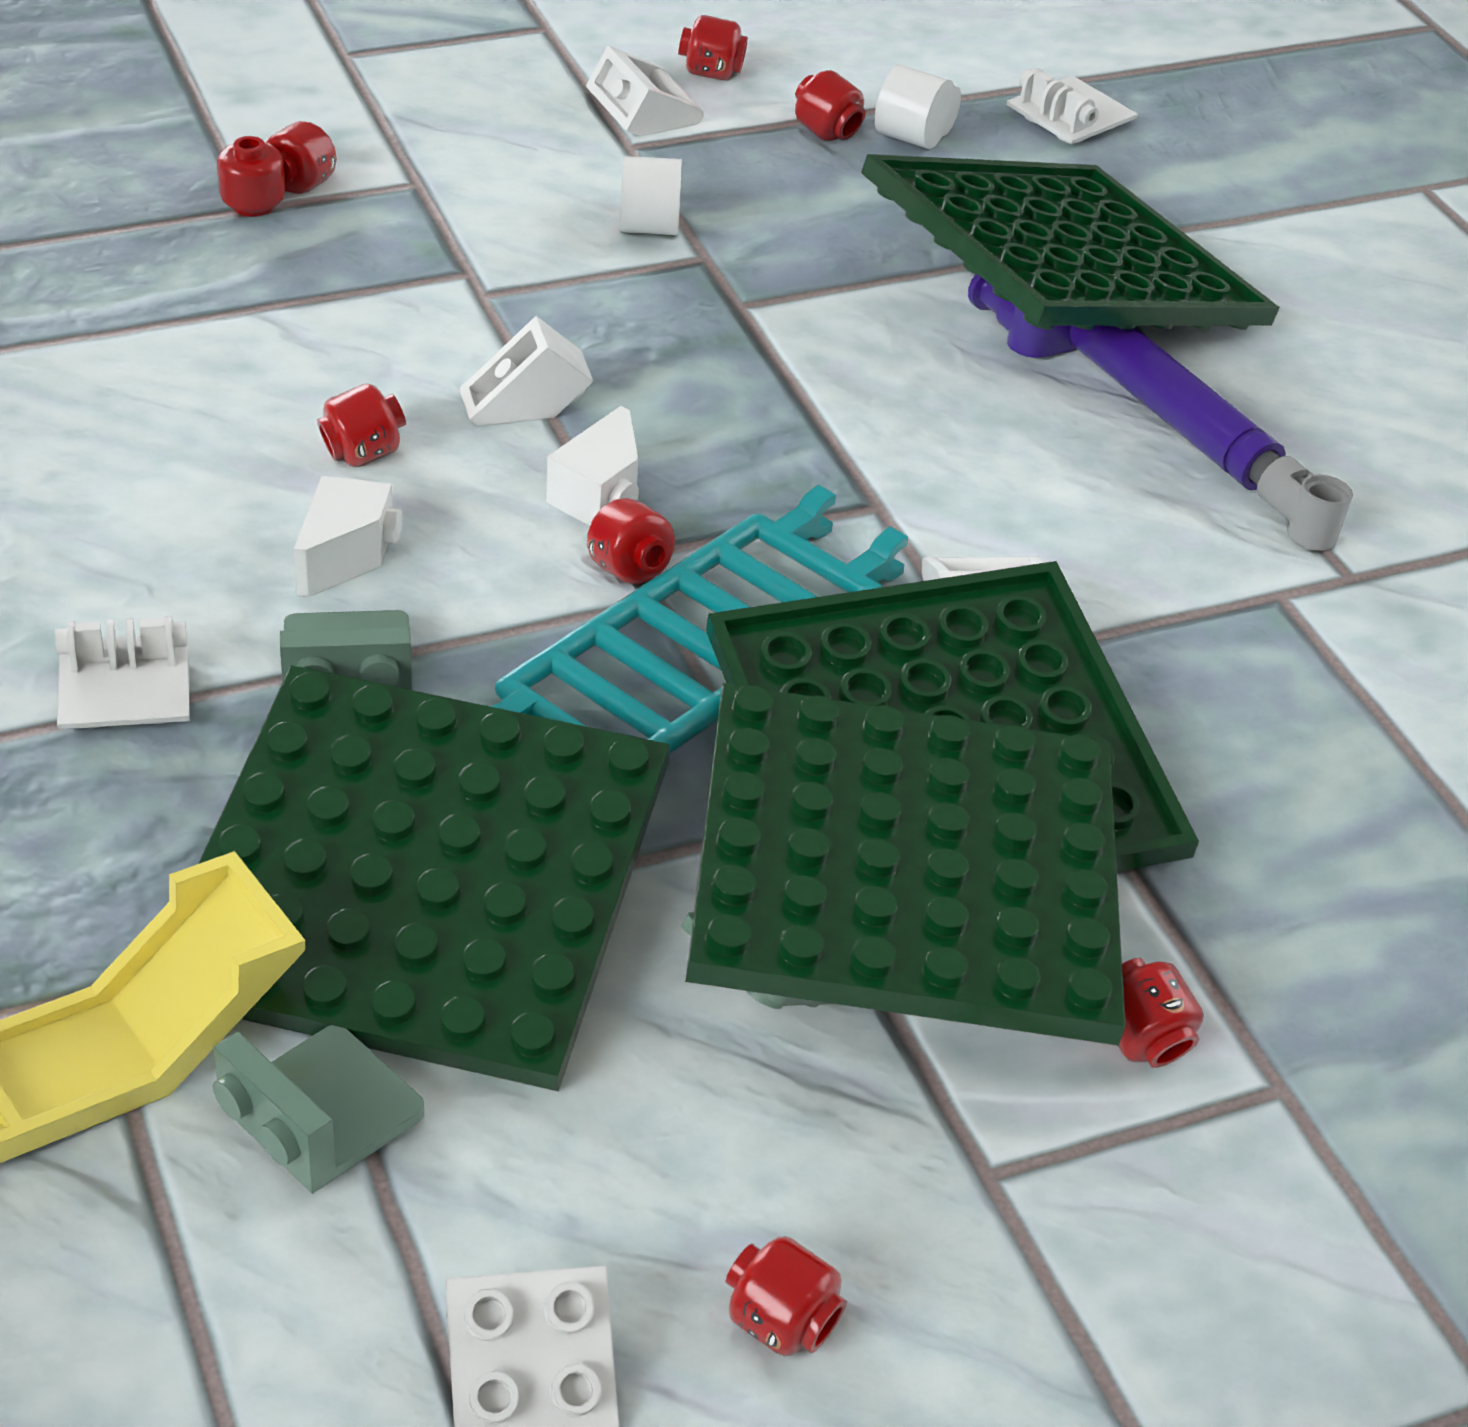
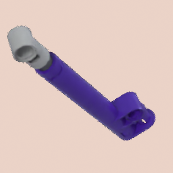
[968,274,1353,551]

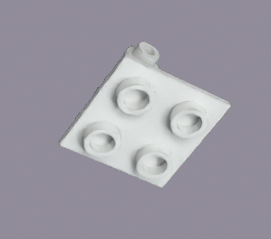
[1006,68,1138,144]
[55,616,190,730]
[445,1266,619,1427]

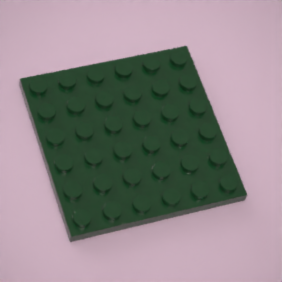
[861,154,1280,330]
[706,561,1199,872]
[198,665,670,1092]
[685,683,1125,1046]

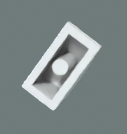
[459,316,594,426]
[546,406,639,526]
[294,475,402,597]

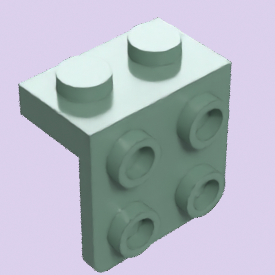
[280,610,412,690]
[213,1025,424,1194]

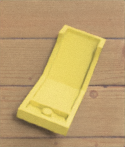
[0,851,305,1163]

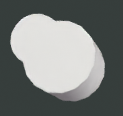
[874,64,961,149]
[620,156,682,235]

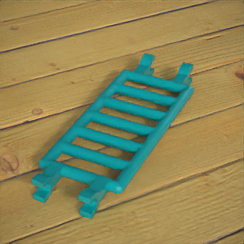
[485,484,908,754]

